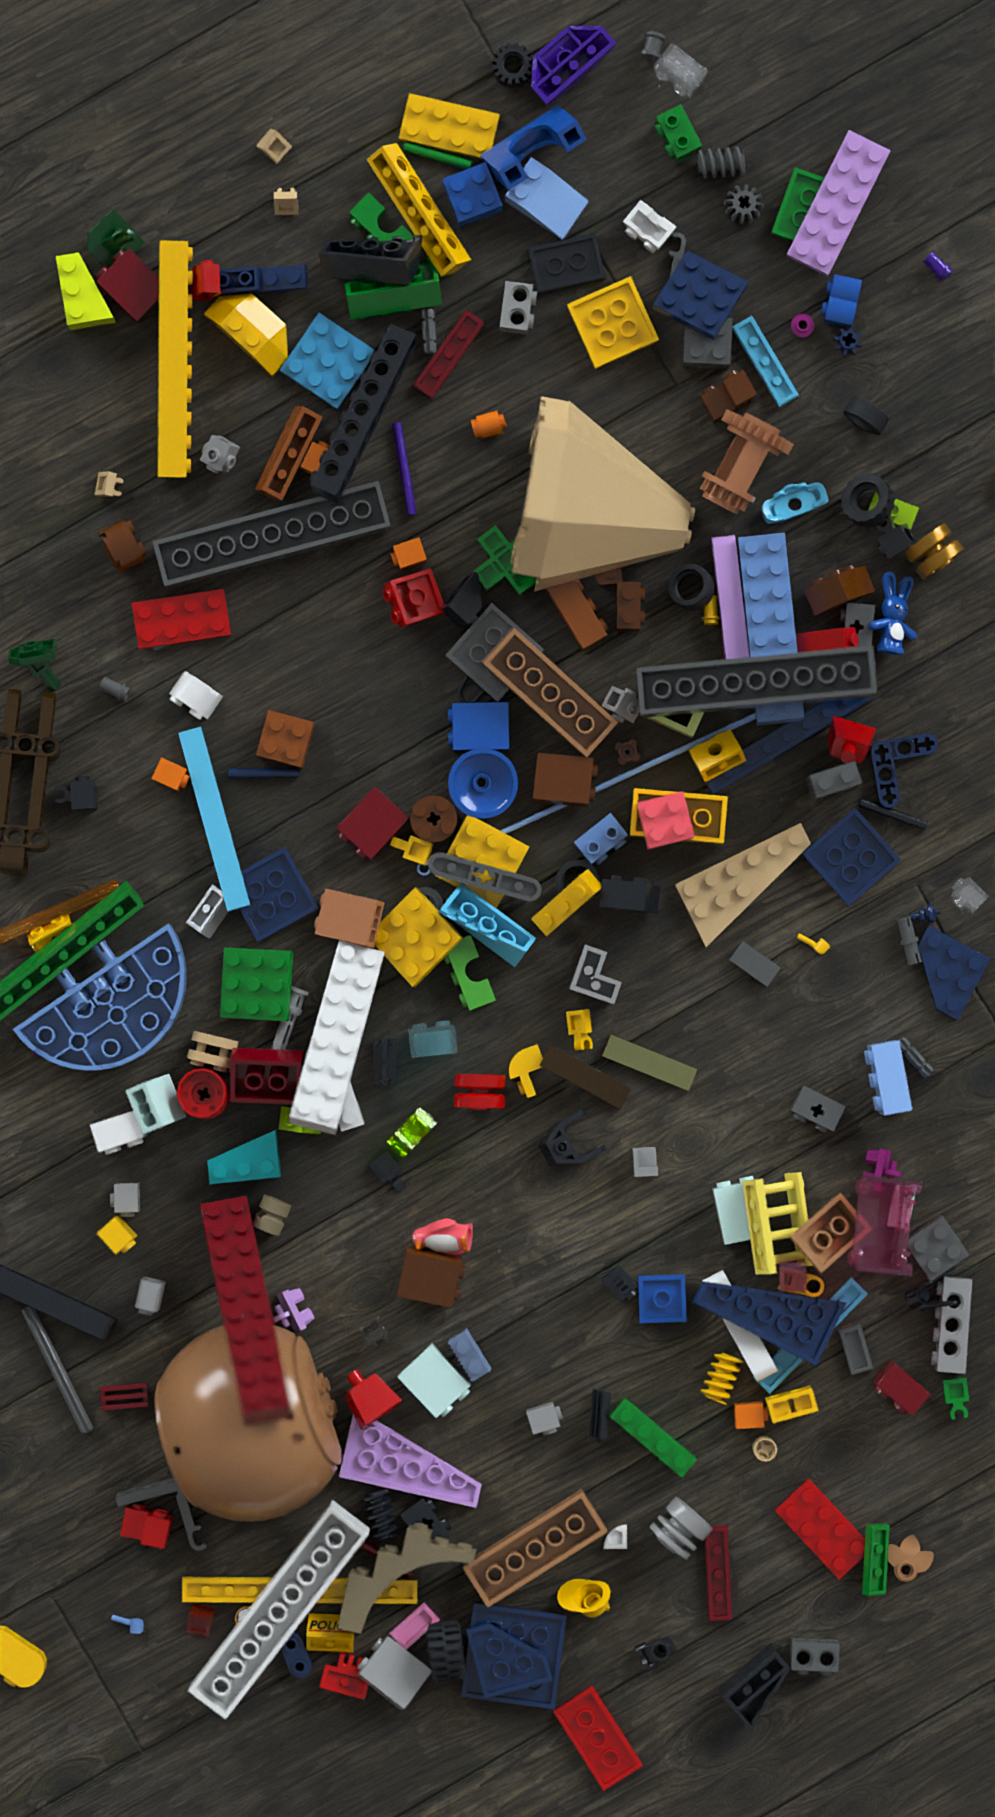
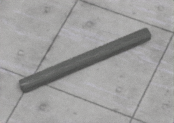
[22,1306,93,1434]

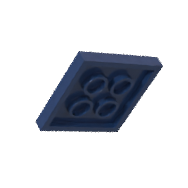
[653,251,748,340]
[802,808,901,906]
[240,847,319,942]

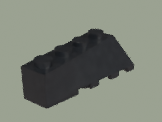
[319,235,422,285]

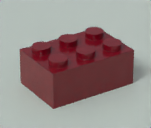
[230,1048,303,1105]

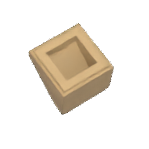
[256,129,292,164]

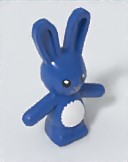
[869,572,917,655]

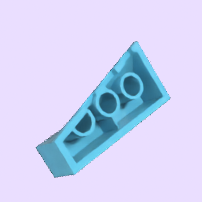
[438,883,536,967]

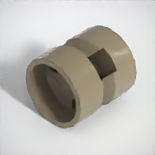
[252,1194,292,1236]

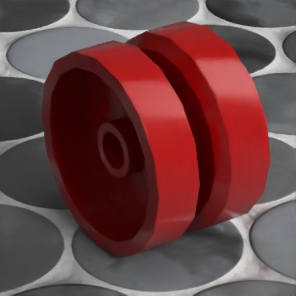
[454,1074,505,1110]

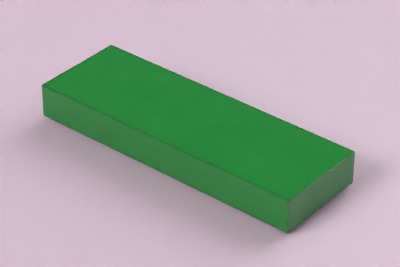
[862,1523,890,1596]

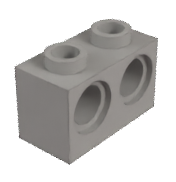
[500,281,537,335]

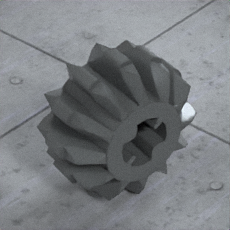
[724,184,764,225]

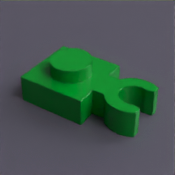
[942,1377,969,1420]

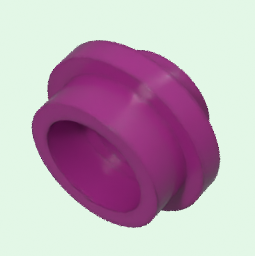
[791,314,814,338]

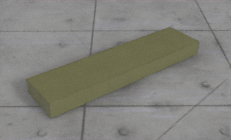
[602,1035,697,1091]

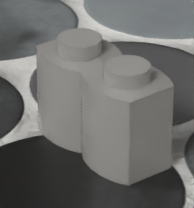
[135,1277,166,1315]

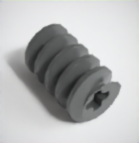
[697,147,745,179]

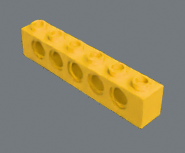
[367,143,471,277]

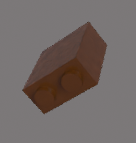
[533,753,598,808]
[397,1246,466,1308]

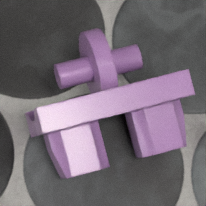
[272,1288,314,1332]

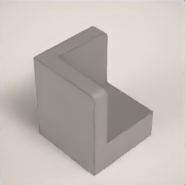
[632,1147,658,1177]

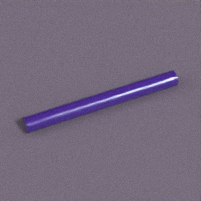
[392,423,416,516]

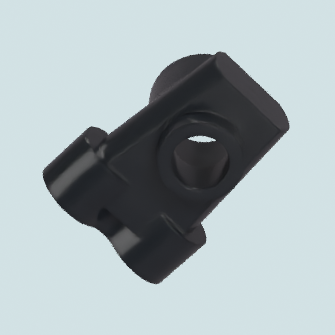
[635,1635,677,1672]

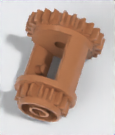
[700,410,794,514]

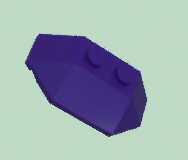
[531,26,617,105]

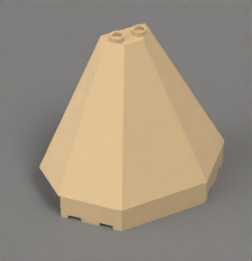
[510,396,695,591]

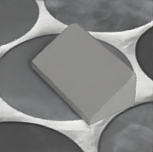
[186,884,228,938]

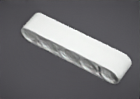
[702,1270,778,1382]

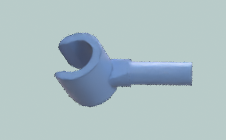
[111,1615,144,1634]

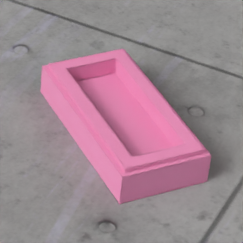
[389,1601,440,1650]

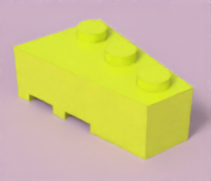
[56,253,116,330]

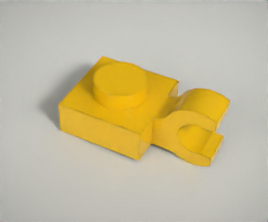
[390,836,434,866]
[566,1009,593,1051]

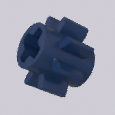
[833,327,862,357]

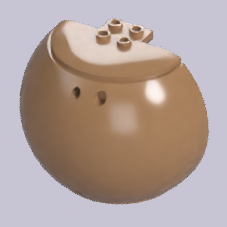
[155,1325,342,1522]

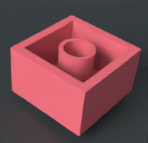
[636,791,695,850]

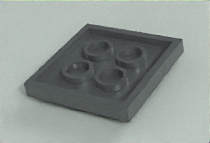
[445,603,544,702]

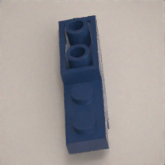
[220,264,308,295]

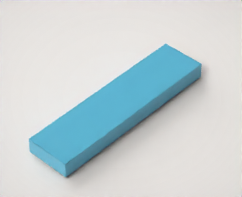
[732,316,799,408]

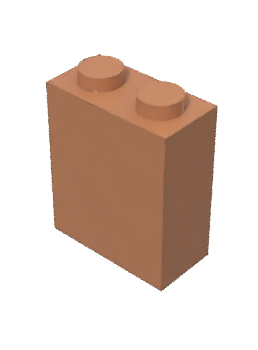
[314,888,384,948]

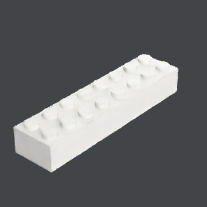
[289,940,384,1135]

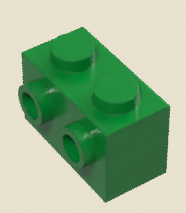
[654,105,702,163]

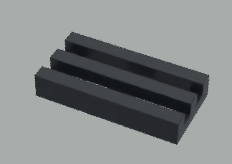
[589,1389,611,1439]

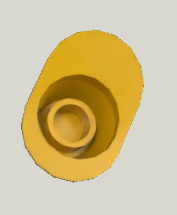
[557,1579,611,1618]

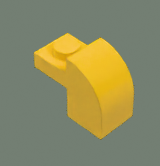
[509,1044,543,1098]

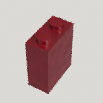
[96,248,159,322]
[337,787,410,860]

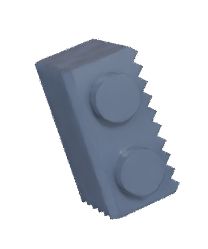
[448,1328,491,1381]

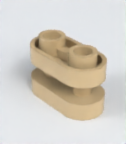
[187,1031,239,1072]

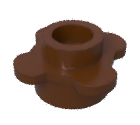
[615,739,640,765]

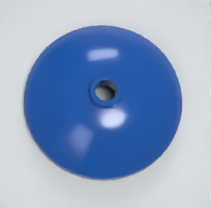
[448,748,518,818]

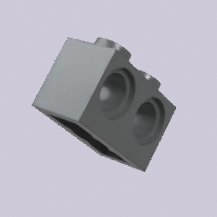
[790,1638,840,1676]

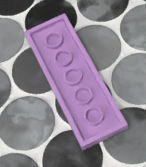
[786,130,891,277]

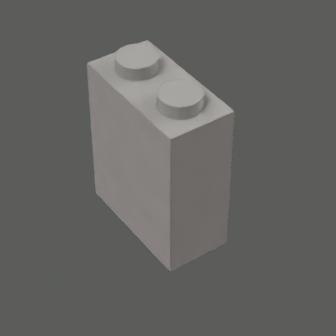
[357,1636,432,1710]

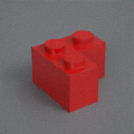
[120,1503,174,1549]

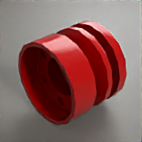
[177,1068,230,1120]

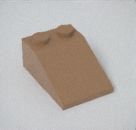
[790,1193,871,1274]

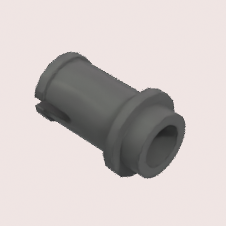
[99,676,131,701]

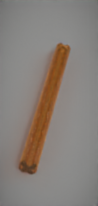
[0,879,120,944]

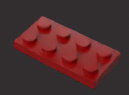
[132,589,231,650]
[775,1478,865,1580]

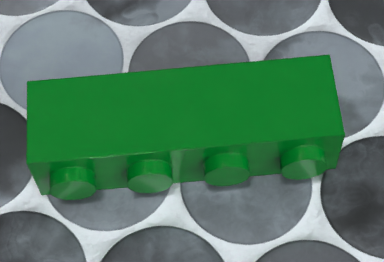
[610,1396,697,1477]

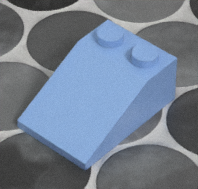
[505,157,589,240]

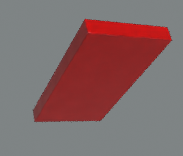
[553,1685,643,1791]

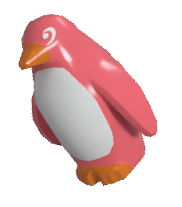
[412,1218,473,1255]

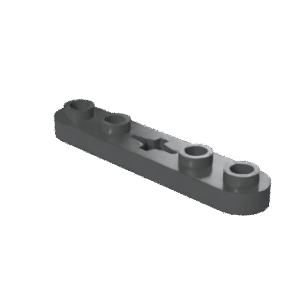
[428,852,542,901]

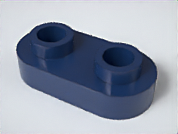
[280,1631,312,1678]

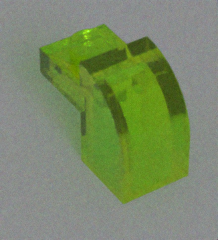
[387,1107,437,1158]

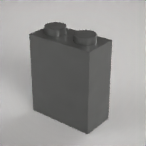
[805,761,862,801]

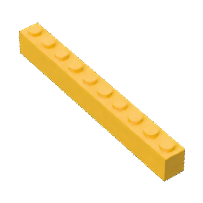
[157,240,193,478]

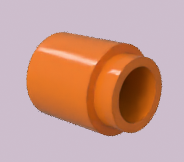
[471,411,506,439]

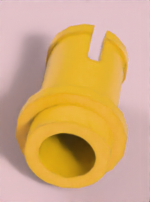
[702,595,720,625]

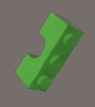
[445,935,496,1010]

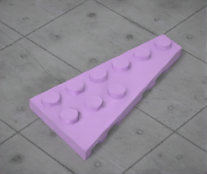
[339,1415,481,1508]

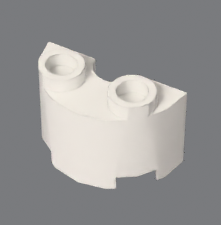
[623,200,676,253]
[169,671,223,720]

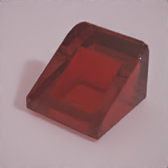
[186,1603,215,1637]

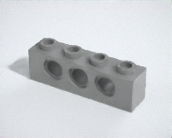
[931,1276,972,1374]

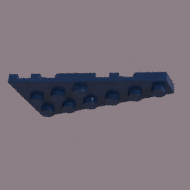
[693,1281,846,1366]

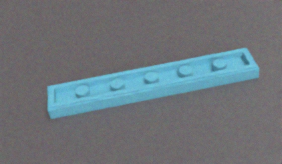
[753,1277,868,1394]

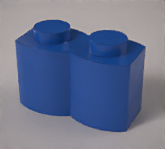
[820,274,862,328]

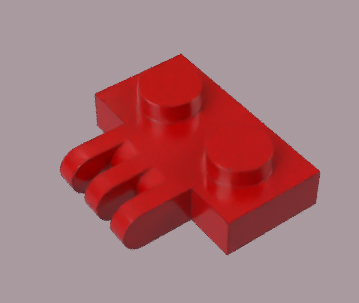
[319,1652,368,1700]

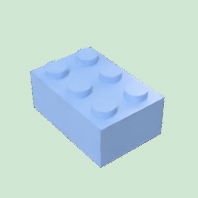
[864,1040,912,1115]

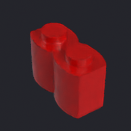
[188,260,221,301]

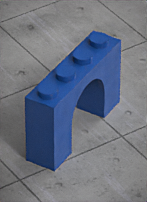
[480,105,587,190]

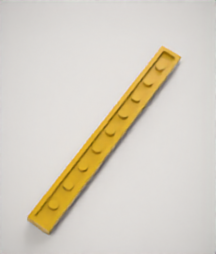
[182,1577,417,1604]

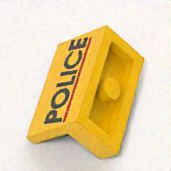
[306,1613,354,1652]

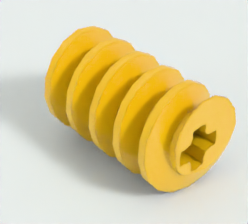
[700,1352,744,1405]

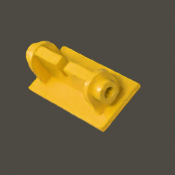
[27,914,73,953]

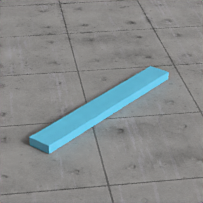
[178,727,251,912]

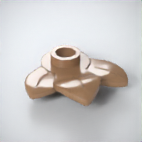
[888,1535,934,1582]

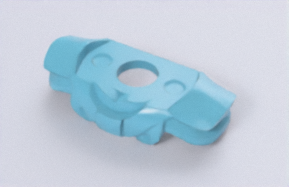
[762,482,828,524]

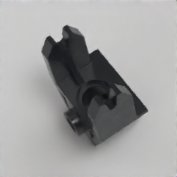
[538,1108,607,1166]

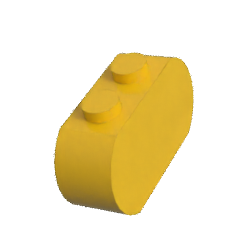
[0,1626,47,1688]

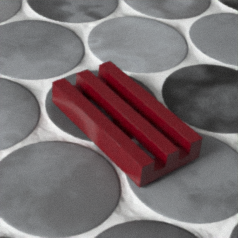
[100,1382,149,1411]

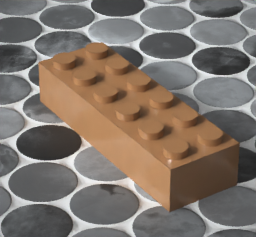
[480,628,618,757]
[463,1489,608,1607]

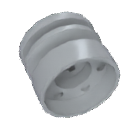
[650,1496,713,1560]

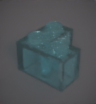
[408,1020,458,1058]

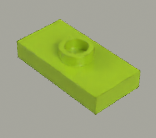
[868,491,919,530]

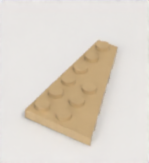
[675,823,811,947]

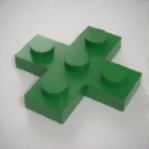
[473,525,536,595]

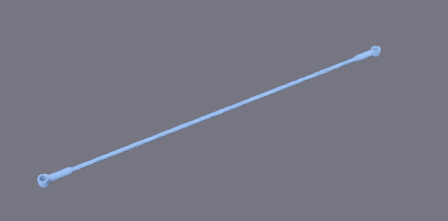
[417,713,756,876]

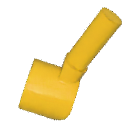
[797,933,830,954]

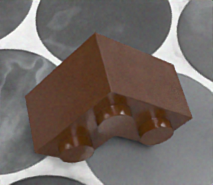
[700,370,757,424]
[804,565,875,616]

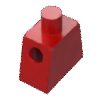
[827,716,876,764]
[345,1369,402,1430]

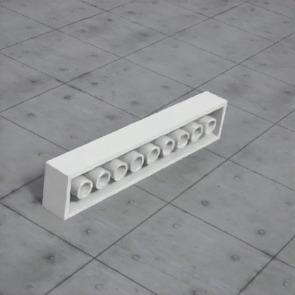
[188,1500,370,1719]

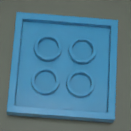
[280,313,374,410]

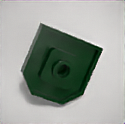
[87,208,145,267]
[8,638,61,691]

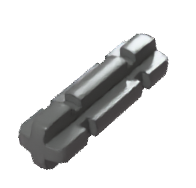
[421,308,437,354]
[899,1037,933,1078]

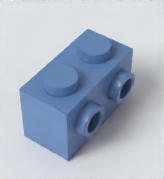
[574,813,628,865]

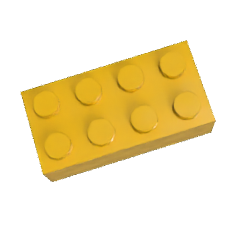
[629,788,728,844]

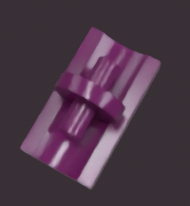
[861,1149,902,1192]

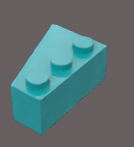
[207,1129,281,1184]

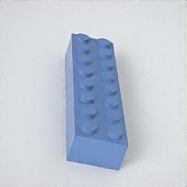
[737,533,804,726]

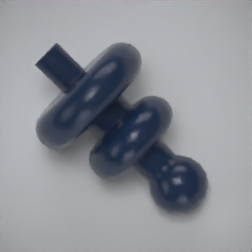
[909,904,941,923]

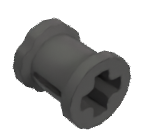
[640,31,666,60]

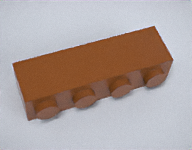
[254,406,322,500]
[545,579,609,651]

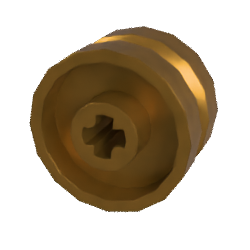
[904,523,964,580]

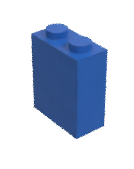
[448,702,509,752]

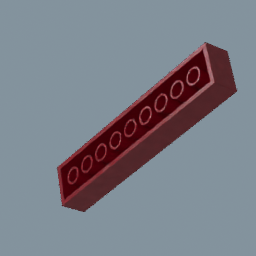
[200,1196,292,1427]

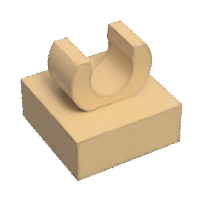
[274,188,298,215]
[95,471,124,497]

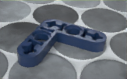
[870,734,938,808]

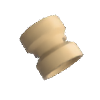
[752,1436,777,1462]

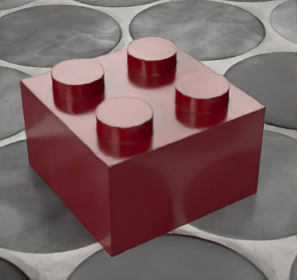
[872,1360,931,1416]

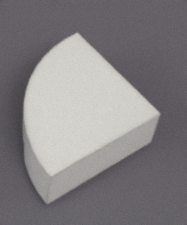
[603,1524,627,1549]

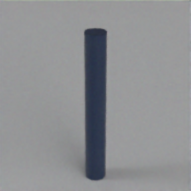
[228,768,299,778]

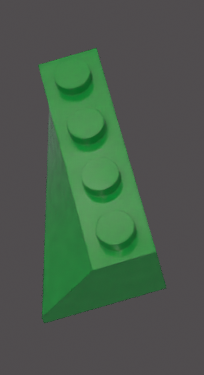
[345,257,442,319]

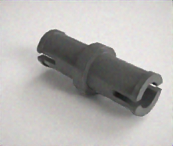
[896,916,922,965]

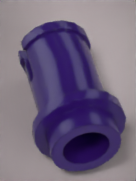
[923,251,953,281]

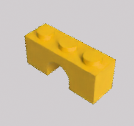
[531,869,602,936]

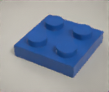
[638,1274,687,1323]

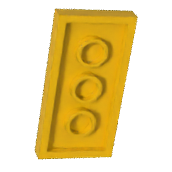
[399,93,500,159]

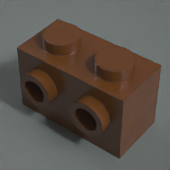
[616,582,645,631]

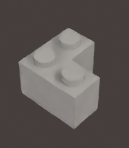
[569,945,622,1004]

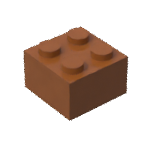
[256,710,315,769]

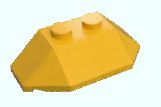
[204,293,288,377]

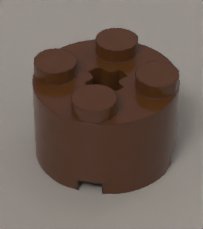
[97,520,146,574]
[410,795,457,844]

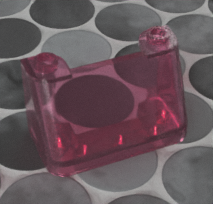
[848,1175,922,1276]

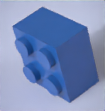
[442,162,503,228]

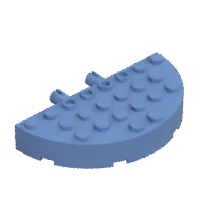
[13,924,187,1070]

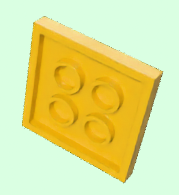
[567,276,659,369]
[435,815,529,908]
[375,887,463,987]

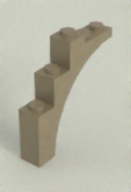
[338,1523,476,1634]

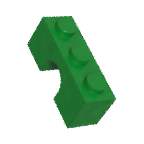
[349,192,413,241]

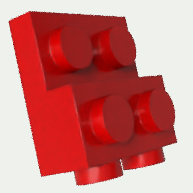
[383,568,444,629]

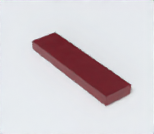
[413,310,485,400]
[704,1525,732,1621]

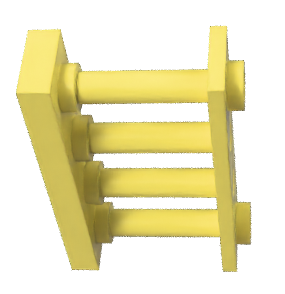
[742,1172,813,1274]

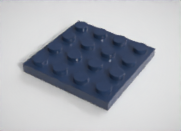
[461,1602,567,1709]

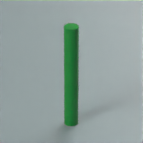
[403,142,472,169]

